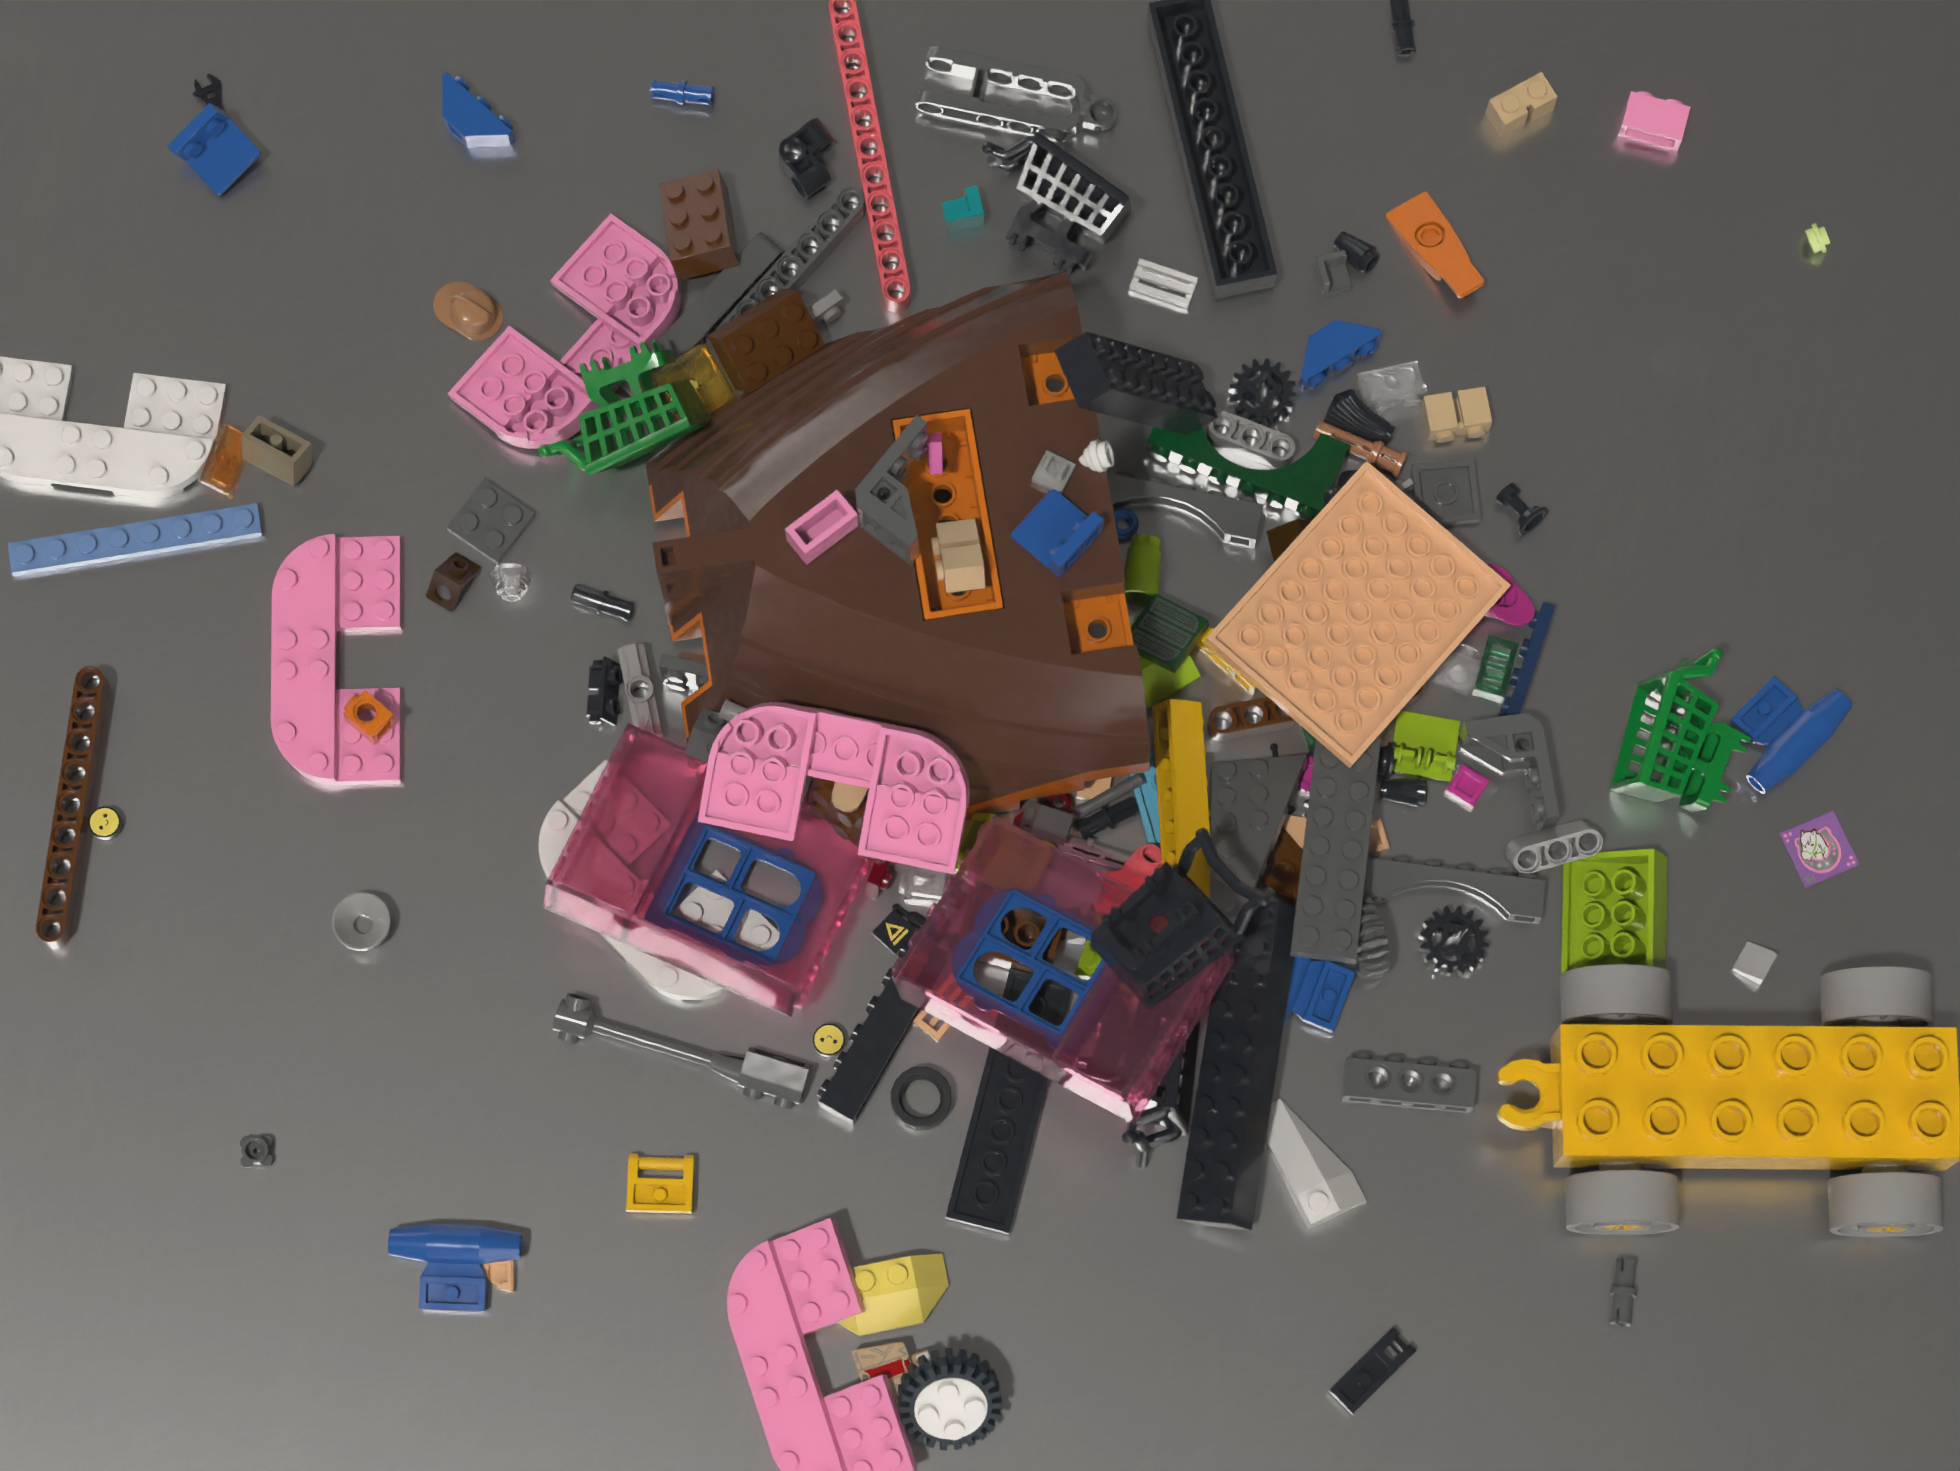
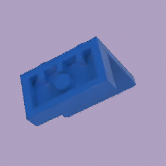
[167,103,261,196]
[1011,489,1104,579]

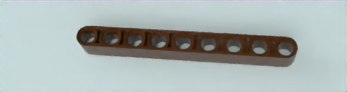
[36,666,109,949]

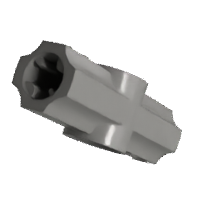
[617,643,663,742]

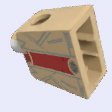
[851,1342,931,1402]

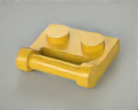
[626,1153,695,1214]

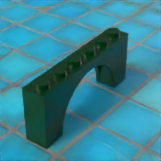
[1146,427,1349,520]

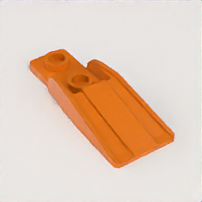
[1386,192,1484,298]

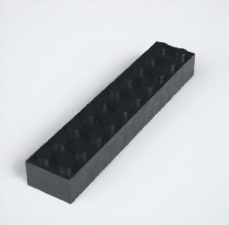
[1147,0,1278,299]
[1176,901,1296,1231]

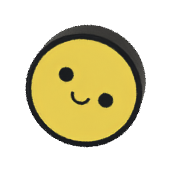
[88,806,122,840]
[813,1024,845,1057]

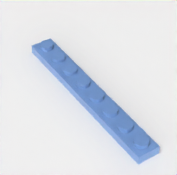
[8,503,263,576]

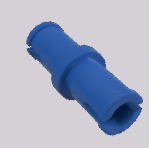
[650,79,714,106]

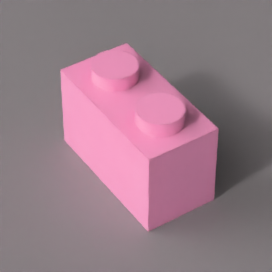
[1618,91,1691,151]
[785,490,859,565]

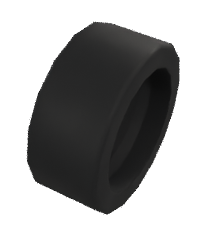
[891,1066,952,1130]

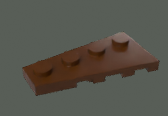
[1259,827,1303,906]

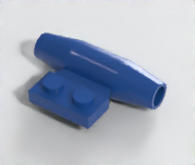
[1730,676,1852,794]
[1284,957,1355,1033]
[388,1223,522,1311]

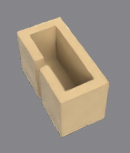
[1485,72,1558,138]
[1421,387,1492,443]
[931,519,985,593]

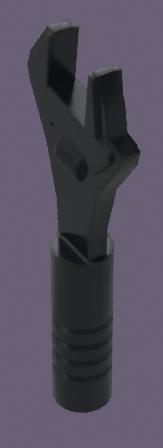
[192,73,225,112]

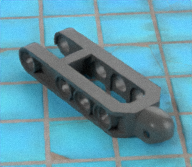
[915,46,1117,142]

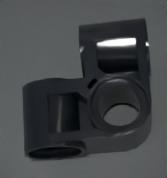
[779,118,837,199]

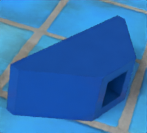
[442,71,515,147]
[1299,320,1382,391]

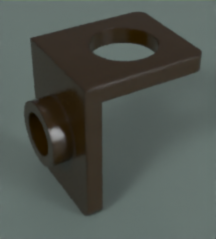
[426,552,481,612]

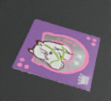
[1779,811,1860,888]

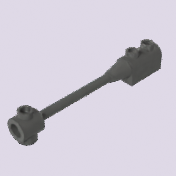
[553,993,813,1109]

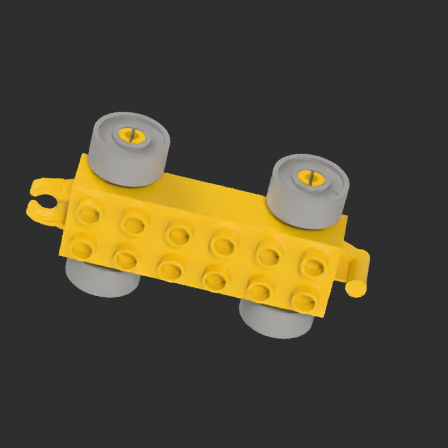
[1496,964,1960,1237]

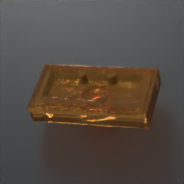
[199,424,243,494]

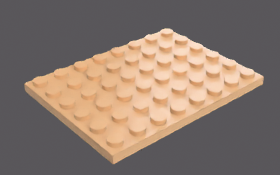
[1204,461,1511,768]

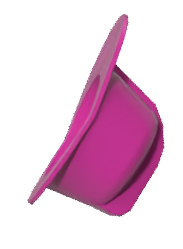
[1484,563,1535,626]

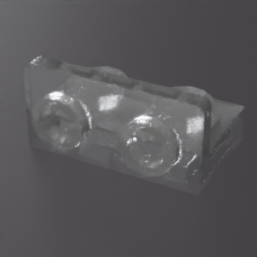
[1356,361,1428,413]
[1427,644,1483,697]

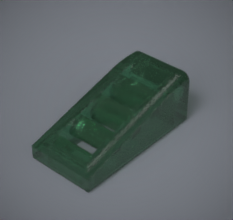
[1472,635,1519,703]

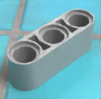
[1207,411,1295,469]
[1506,820,1603,874]

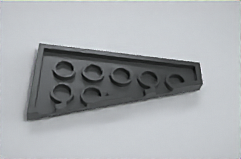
[1210,754,1308,924]

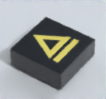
[872,910,917,956]

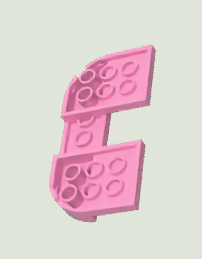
[447,214,681,449]
[271,534,401,785]
[698,702,970,874]
[727,1218,918,1471]

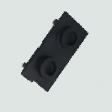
[586,656,622,726]

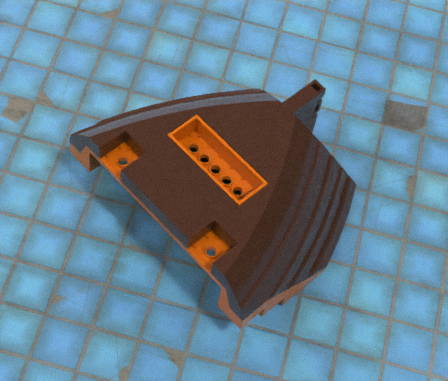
[645,271,1150,818]

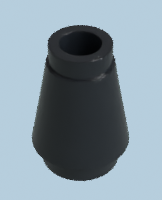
[1333,231,1380,274]
[1381,775,1428,807]

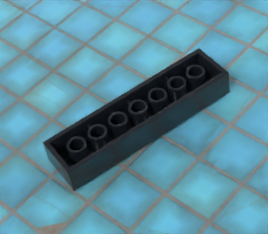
[1054,331,1218,435]

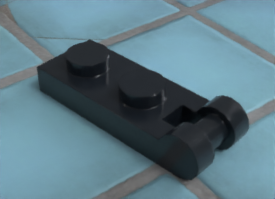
[1329,1327,1417,1415]

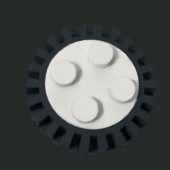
[898,1348,1002,1451]

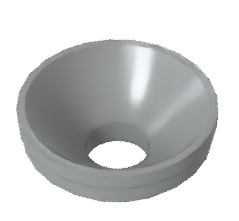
[332,892,391,951]

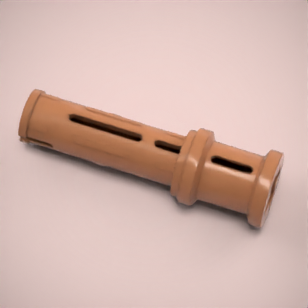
[1313,420,1409,478]

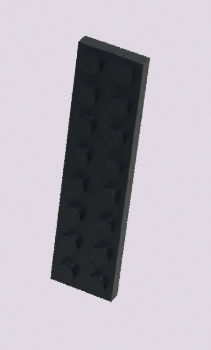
[945,968,1071,1235]

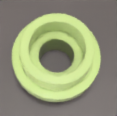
[1805,223,1830,253]

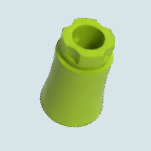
[1124,534,1162,607]

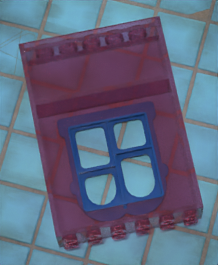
[543,723,872,1018]
[891,815,1234,1125]

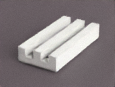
[1129,258,1198,309]

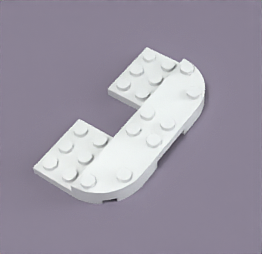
[0,356,228,499]
[538,759,780,1001]

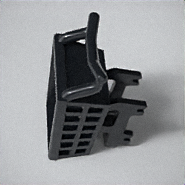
[982,132,1131,276]
[1089,828,1270,1010]
[1075,994,1200,1168]

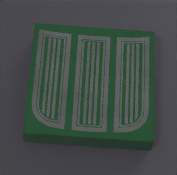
[1131,593,1210,674]

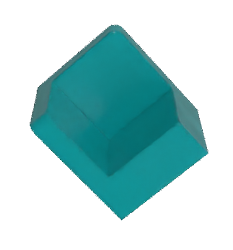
[942,185,984,233]

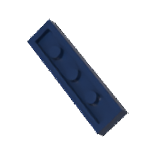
[1499,602,1555,716]

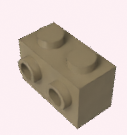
[241,415,312,486]

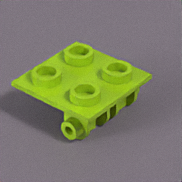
[1392,710,1461,782]

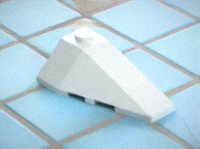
[1265,1099,1367,1230]

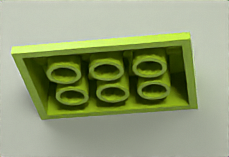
[1561,849,1668,974]

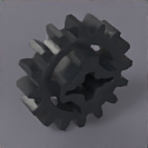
[1229,358,1297,426]
[1418,906,1489,976]

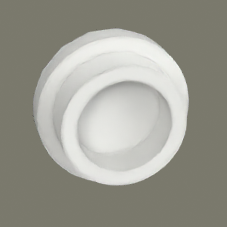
[1079,439,1114,472]

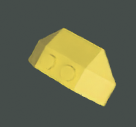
[838,1254,949,1336]

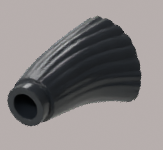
[1324,389,1396,444]

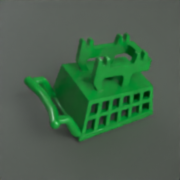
[538,339,711,475]
[1610,647,1751,812]

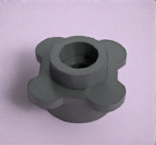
[240,1135,273,1168]

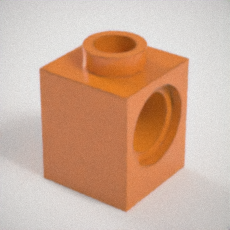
[343,690,396,745]

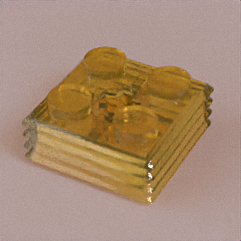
[652,345,736,421]

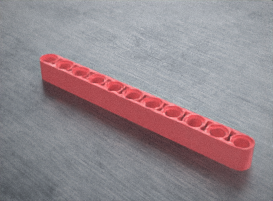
[829,0,911,312]

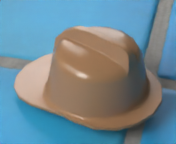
[433,281,503,340]

